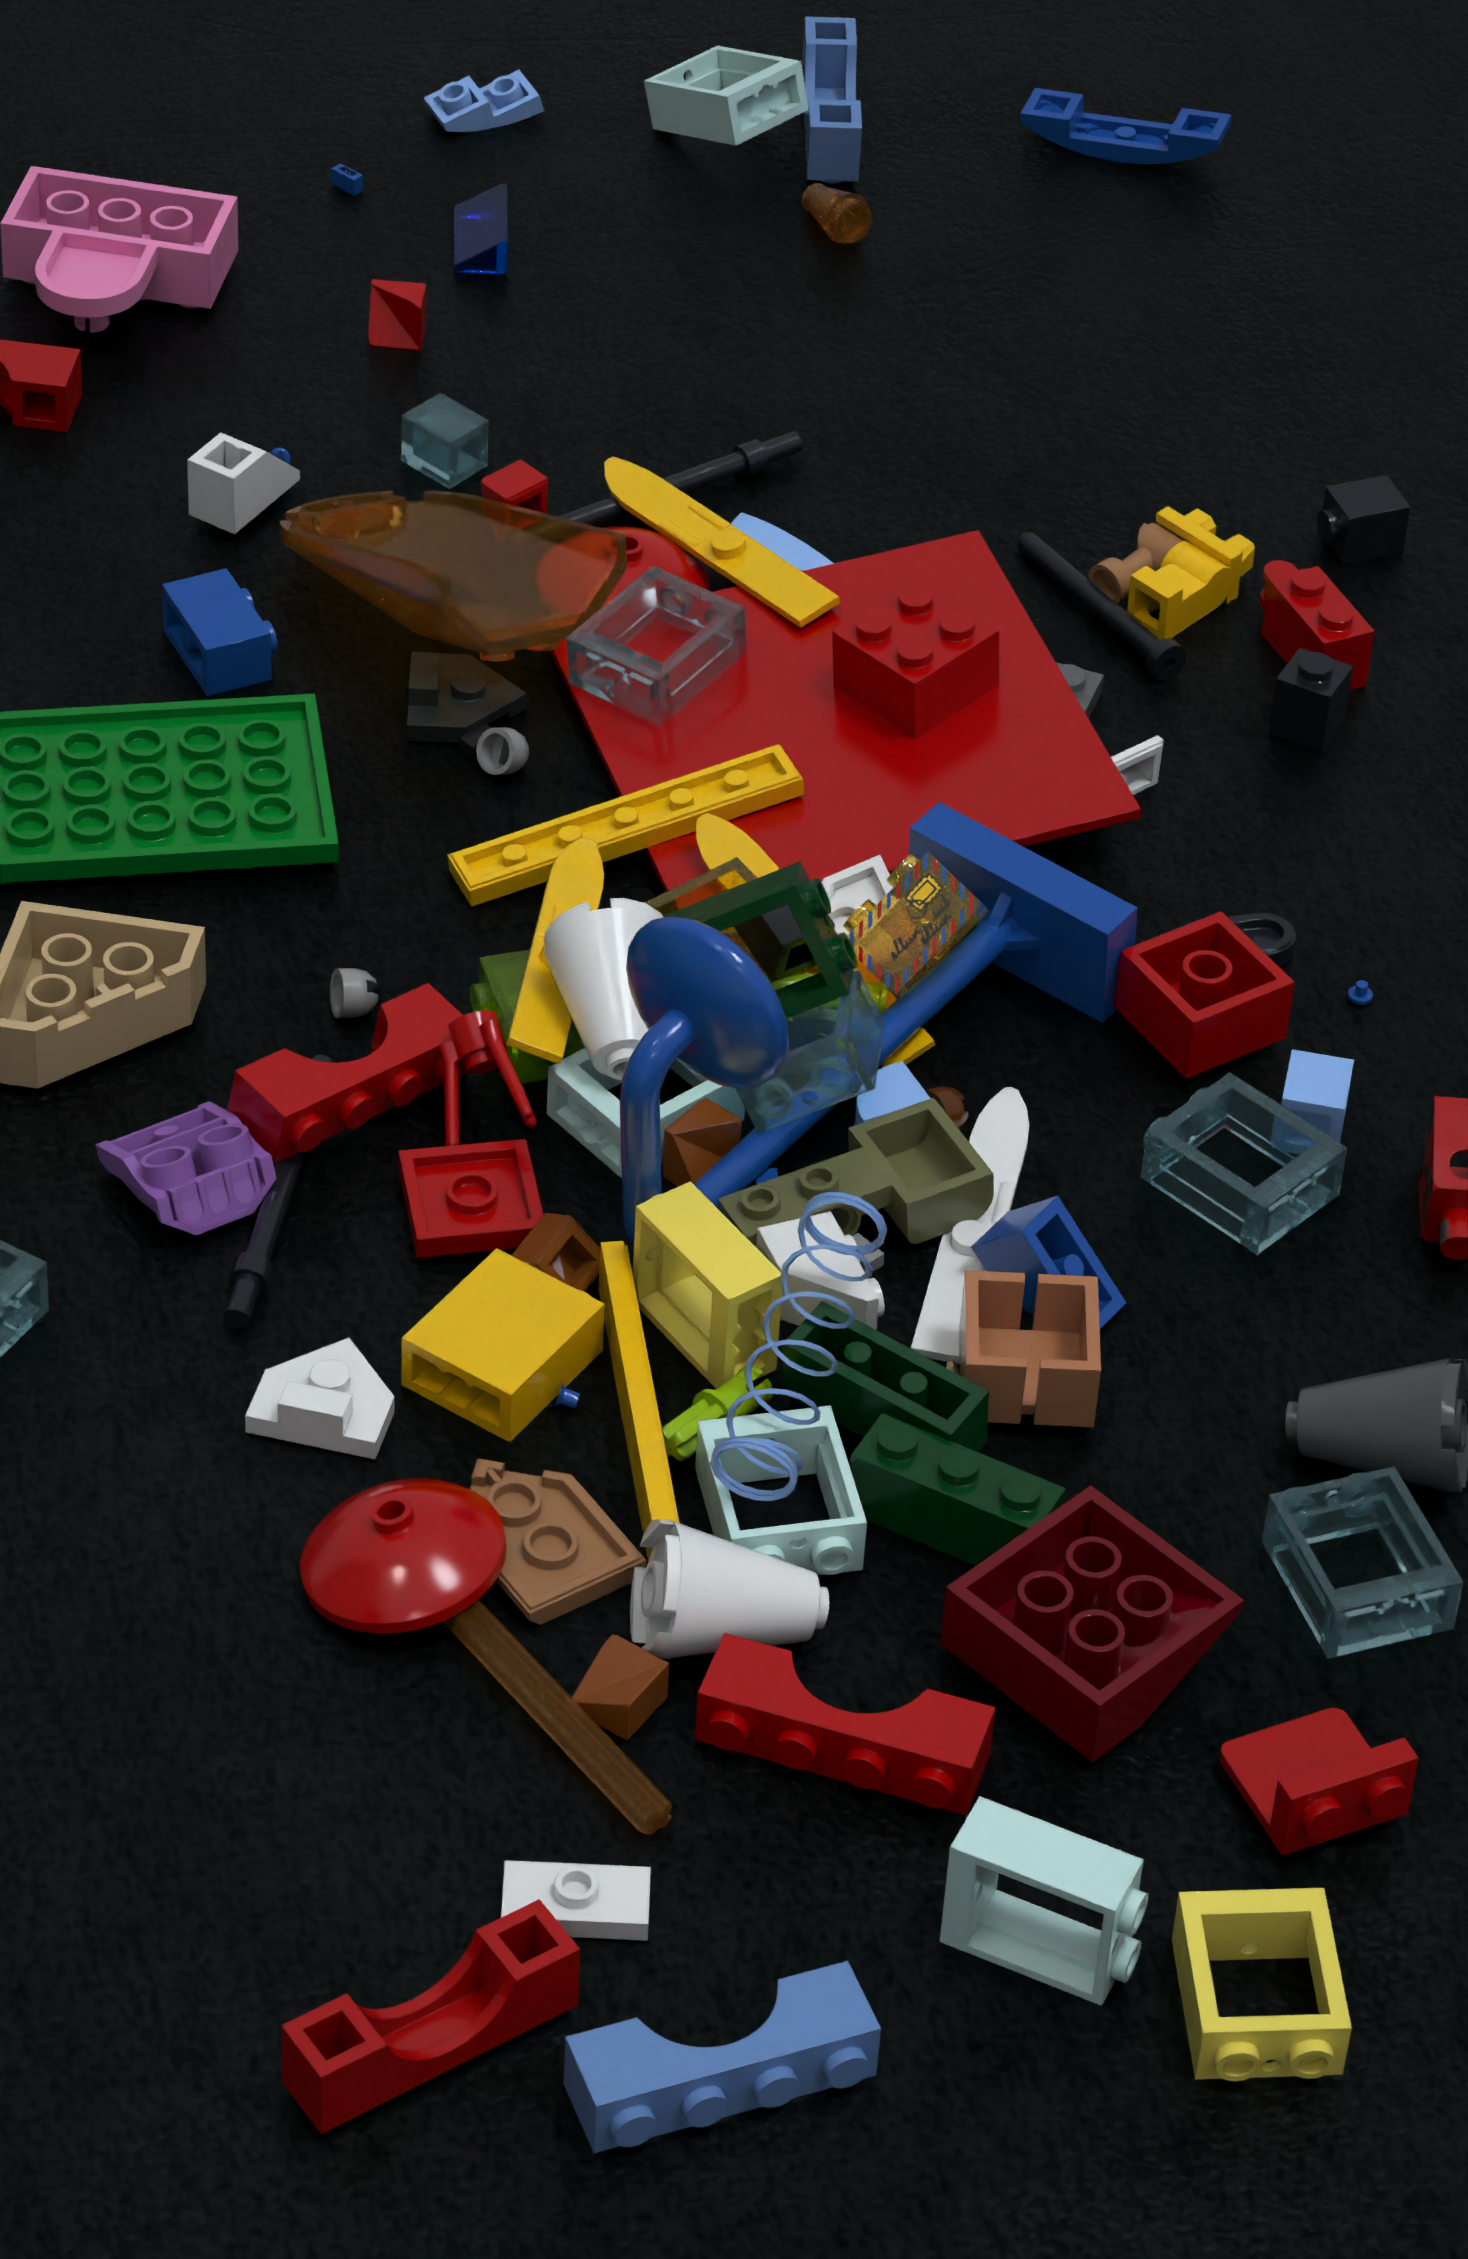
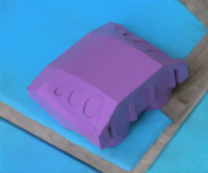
[96,1101,277,1236]

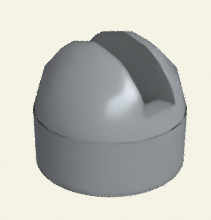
[476,727,529,775]
[330,968,378,1018]

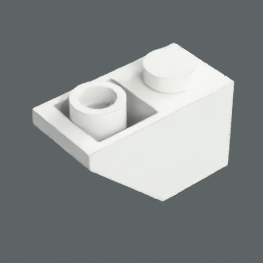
[187,433,300,534]
[756,1211,885,1330]

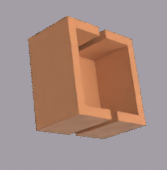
[959,1270,1101,1428]

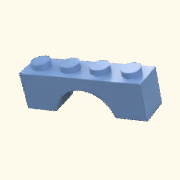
[802,17,862,184]
[564,1961,881,2153]

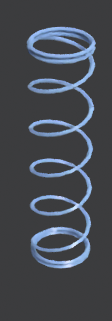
[710,1192,887,1501]

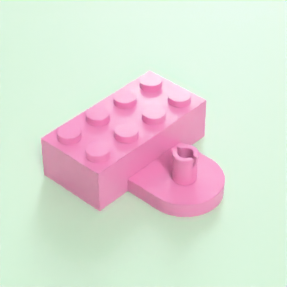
[0,166,238,333]

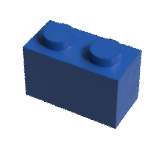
[162,568,278,696]

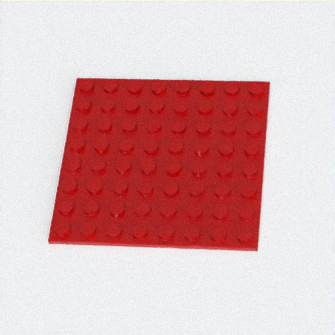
[544,530,1141,911]

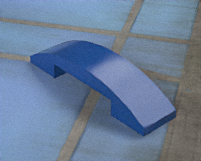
[1020,88,1231,164]

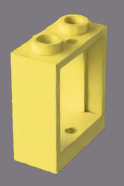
[633,1181,782,1388]
[1172,1888,1352,2081]

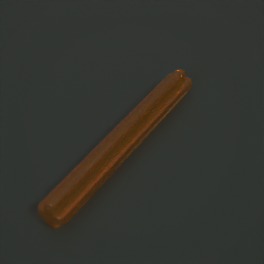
[443,1599,672,1835]

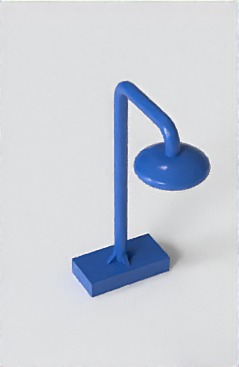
[620,802,1138,1247]

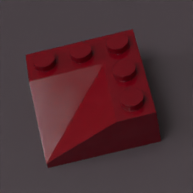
[940,1485,1244,1763]

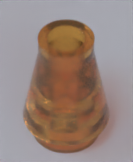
[802,183,872,243]

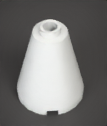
[544,898,663,1080]
[630,1519,829,1659]

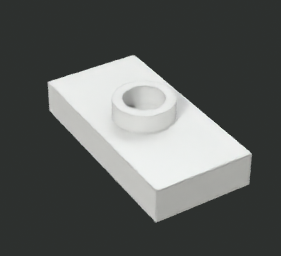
[501,1860,651,1941]

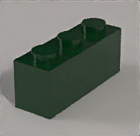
[783,1301,989,1452]
[850,1413,1066,1566]

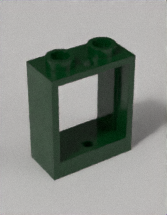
[663,861,858,1019]

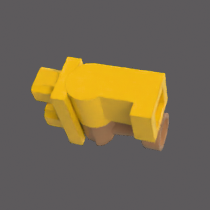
[1089,506,1255,640]

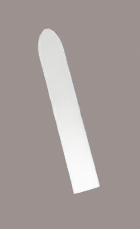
[911,1087,1030,1364]

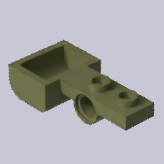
[718,1097,994,1247]

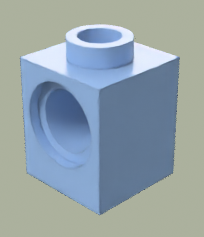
[1275,1049,1354,1156]

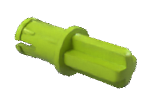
[661,1366,773,1461]

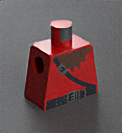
[1418,1096,1468,1260]

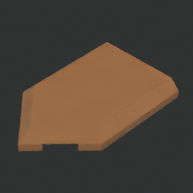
[470,1458,646,1625]

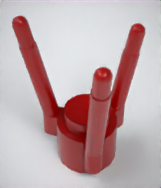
[439,1010,537,1146]

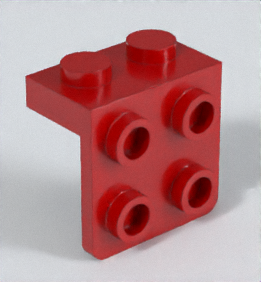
[1220,1708,1419,1856]

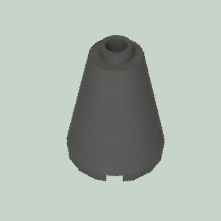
[1286,1358,1468,1493]

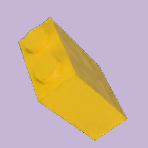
[401,1248,605,1442]

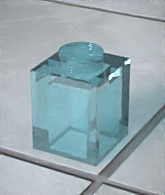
[401,393,489,489]

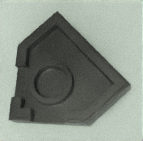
[407,652,527,743]

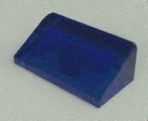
[454,184,508,274]

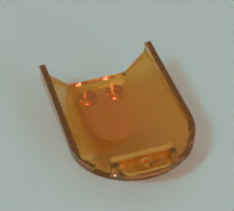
[280,491,627,662]

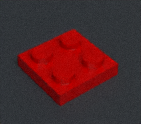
[398,1139,544,1258]

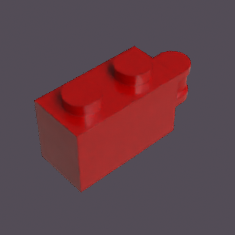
[1259,560,1375,690]

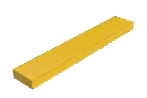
[447,744,804,907]
[599,1241,679,1563]

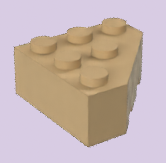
[0,901,206,1089]

